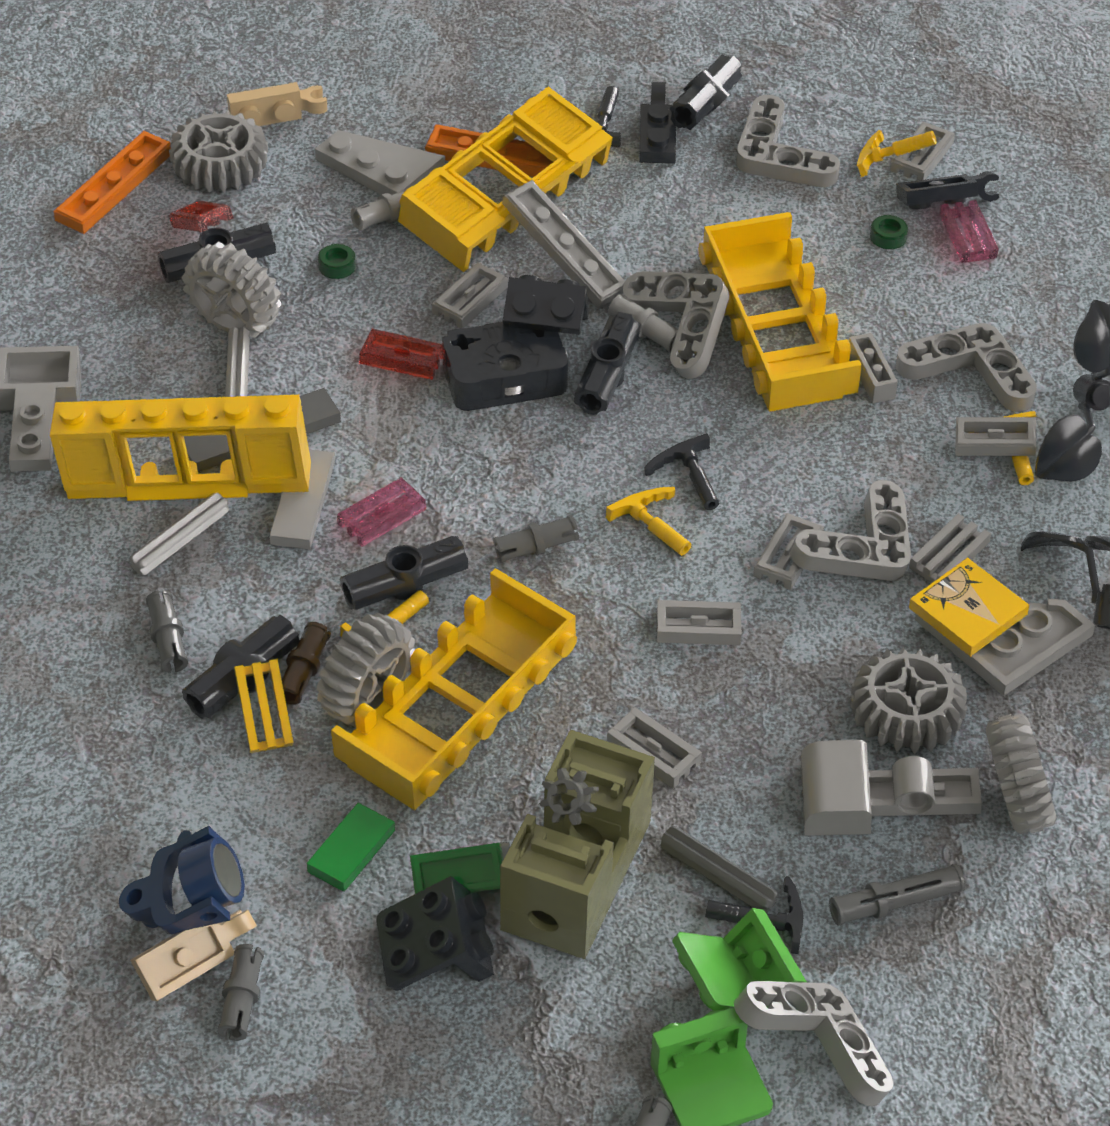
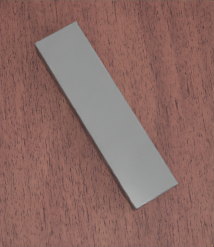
[502,180,625,309]

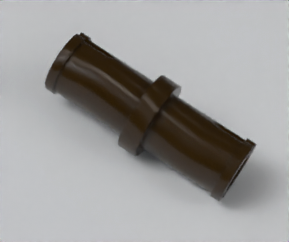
[281,622,331,705]

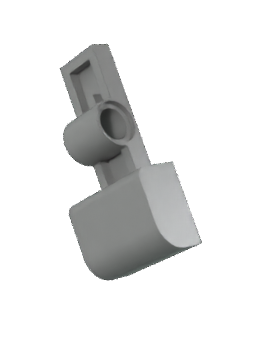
[0,346,81,472]
[801,740,982,836]

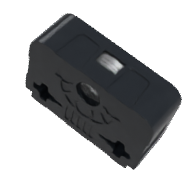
[442,321,568,411]

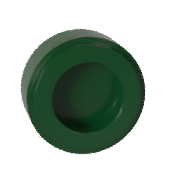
[870,215,908,249]
[318,244,356,279]

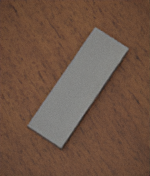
[270,449,335,550]

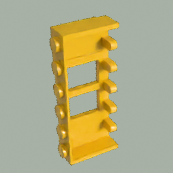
[398,86,613,272]
[698,212,861,412]
[50,394,311,501]
[331,568,577,811]

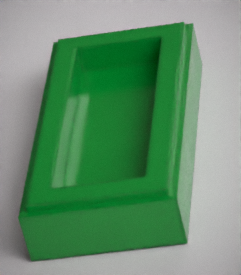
[307,802,395,892]
[410,842,503,894]

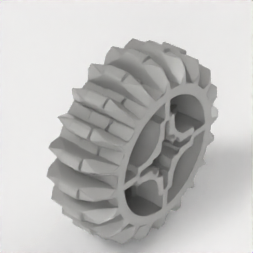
[169,110,268,193]
[182,241,282,338]
[316,612,415,727]
[850,647,967,755]
[985,713,1057,834]

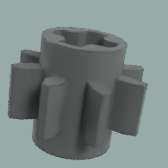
[539,768,599,825]

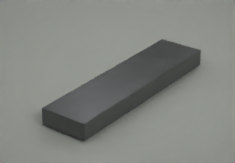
[184,388,341,472]

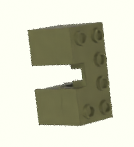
[500,729,655,959]

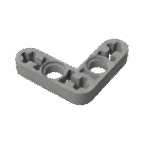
[736,95,840,187]
[623,271,729,379]
[895,323,1037,412]
[790,480,911,581]
[734,981,893,1107]

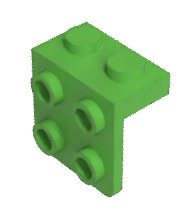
[672,908,807,1010]
[650,1007,773,1126]

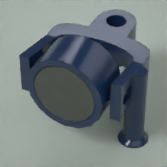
[119,826,245,935]

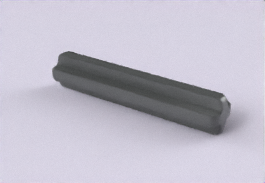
[660,826,778,913]

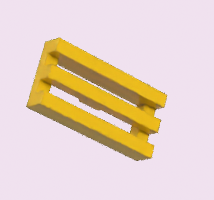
[234,659,293,753]

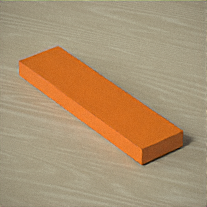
[425,124,553,177]
[53,131,171,234]

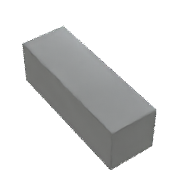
[849,333,898,404]

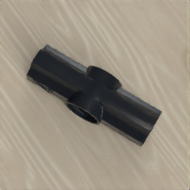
[670,54,742,130]
[158,222,276,283]
[574,312,641,415]
[340,536,468,610]
[182,614,300,719]

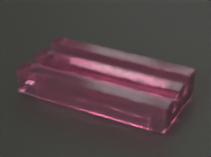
[939,200,999,263]
[337,477,426,547]

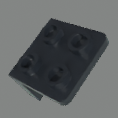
[502,275,589,335]
[376,876,494,991]

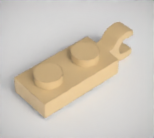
[227,82,327,126]
[131,910,257,1001]

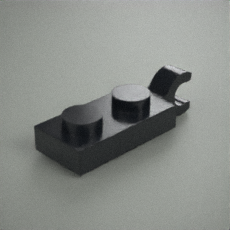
[639,82,676,164]
[896,171,999,209]

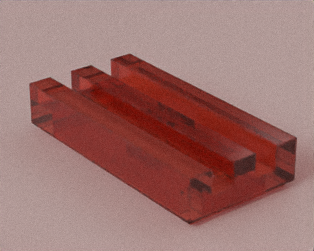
[168,201,234,232]
[359,329,443,380]

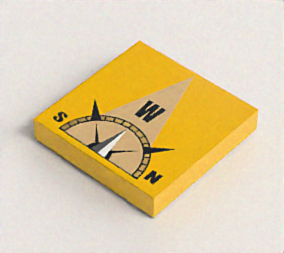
[909,557,1030,657]

